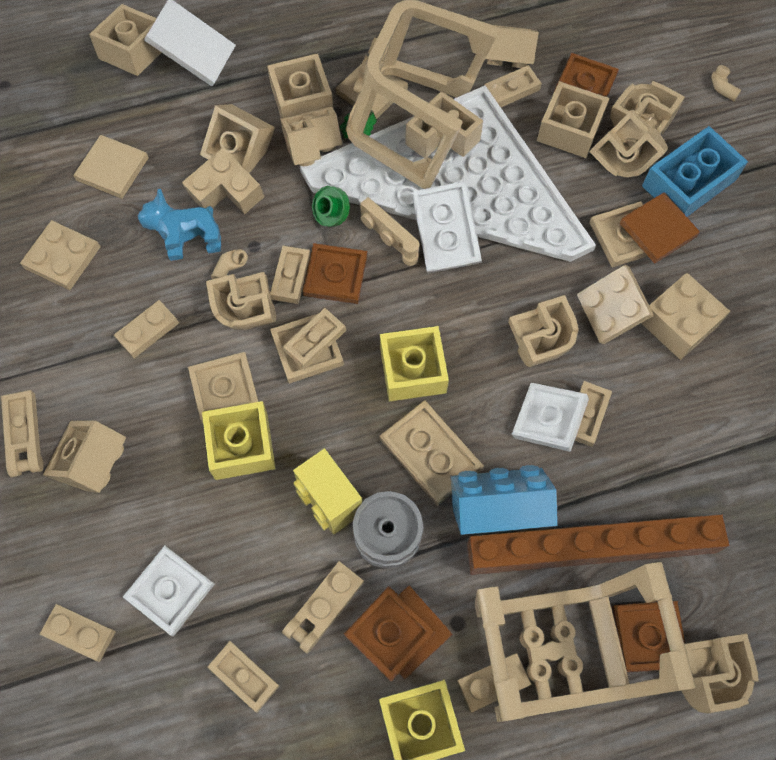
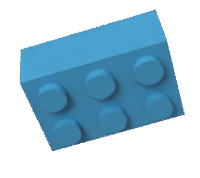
[642,126,748,217]
[451,465,558,535]

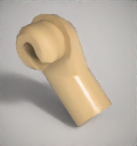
[711,65,741,101]
[211,249,248,279]

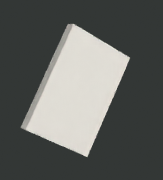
[144,0,236,86]
[412,181,482,274]

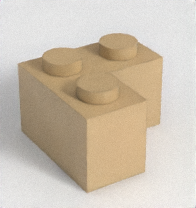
[405,91,483,158]
[280,107,342,166]
[182,147,264,215]

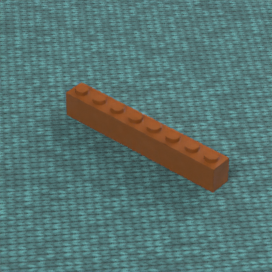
[467,514,730,575]

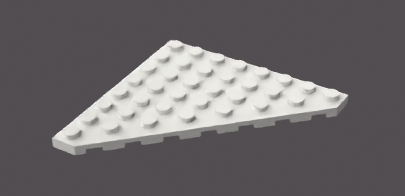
[300,86,596,262]

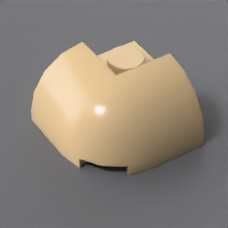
[611,81,685,134]
[589,109,668,177]
[206,272,276,330]
[508,295,579,367]
[682,634,759,713]

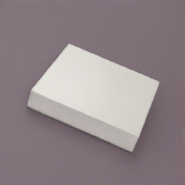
[512,383,589,452]
[123,545,215,637]

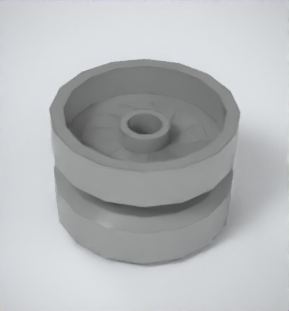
[353,491,423,569]

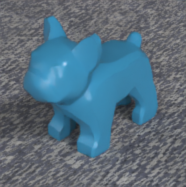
[138,189,221,261]

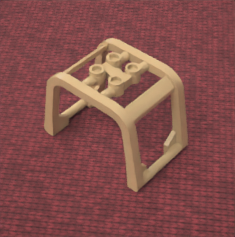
[346,0,499,189]
[475,562,696,722]

